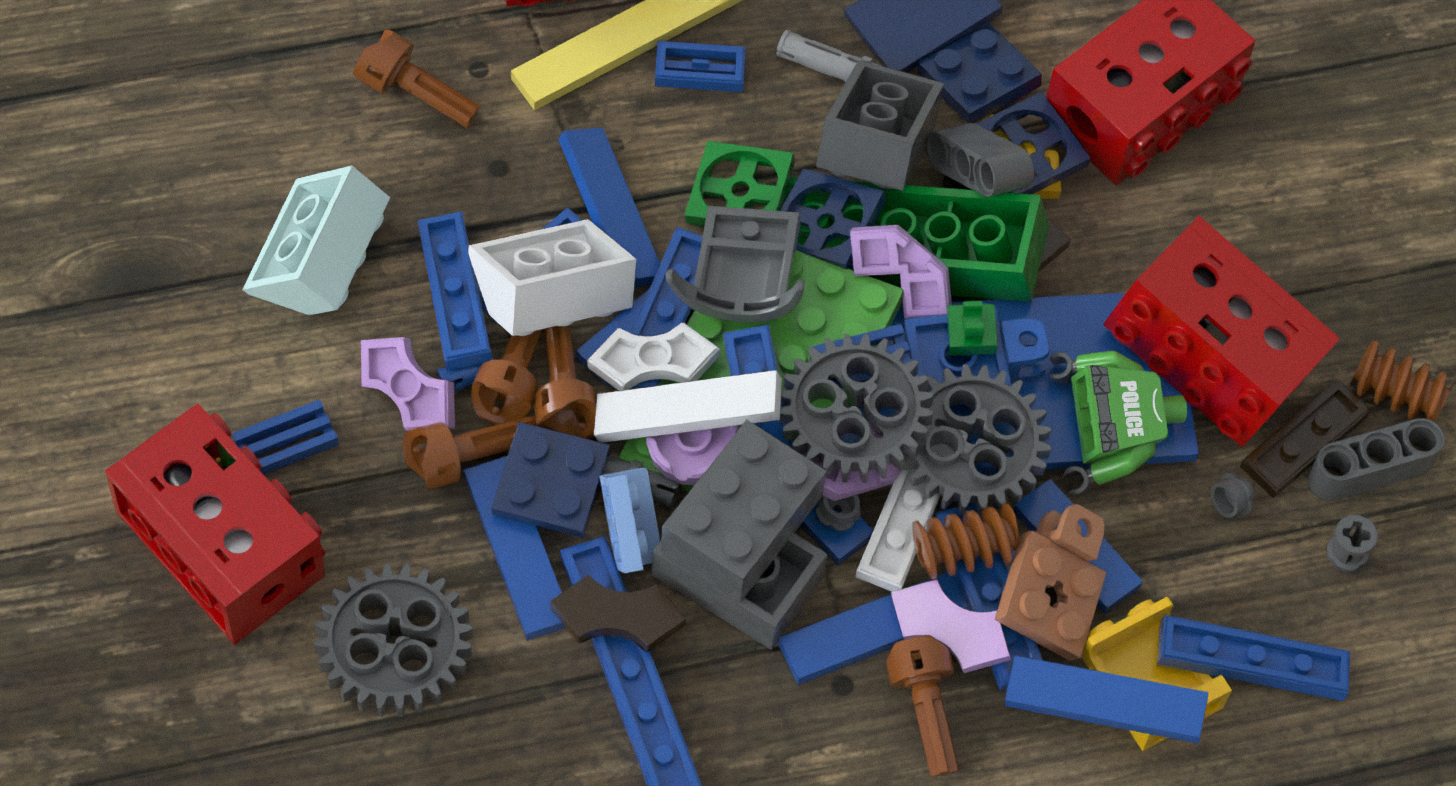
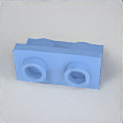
[599,468,660,573]

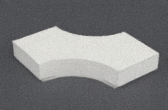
[587,323,720,391]

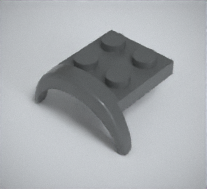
[666,206,805,322]

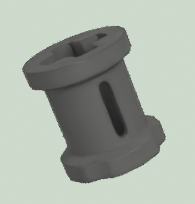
[1326,515,1378,573]

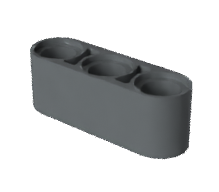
[926,123,1034,197]
[1308,418,1445,501]

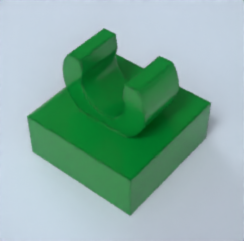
[947,301,998,355]

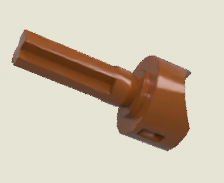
[353,30,480,128]
[534,325,597,440]
[471,329,543,425]
[403,416,536,490]
[886,635,959,778]

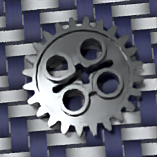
[779,334,933,483]
[902,364,1051,516]
[314,563,473,717]

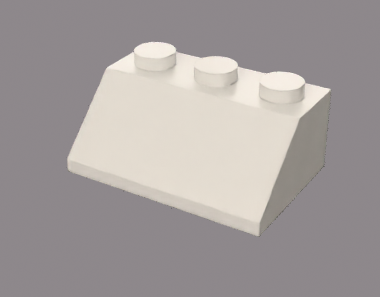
[468,219,636,336]

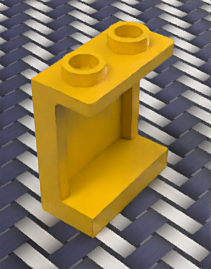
[1081,597,1232,751]

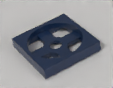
[977,91,1090,194]
[781,168,887,269]

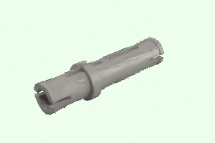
[776,30,881,82]

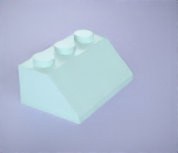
[242,166,390,315]

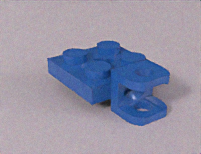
[904,308,1049,406]

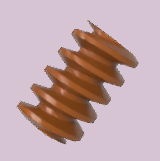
[1349,339,1455,422]
[912,504,1019,579]

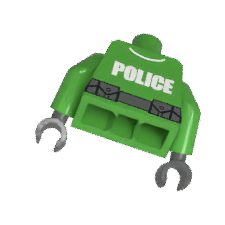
[1049,351,1187,496]

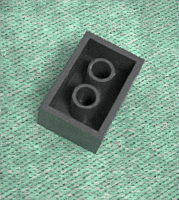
[816,60,944,191]
[661,420,827,603]
[651,534,827,650]

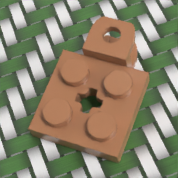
[995,504,1106,661]

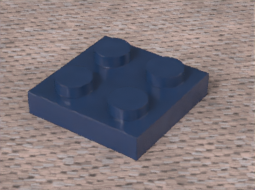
[918,23,1042,123]
[491,422,611,538]

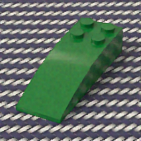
[776,177,1049,302]

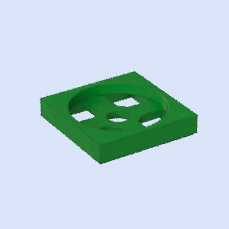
[684,141,795,226]

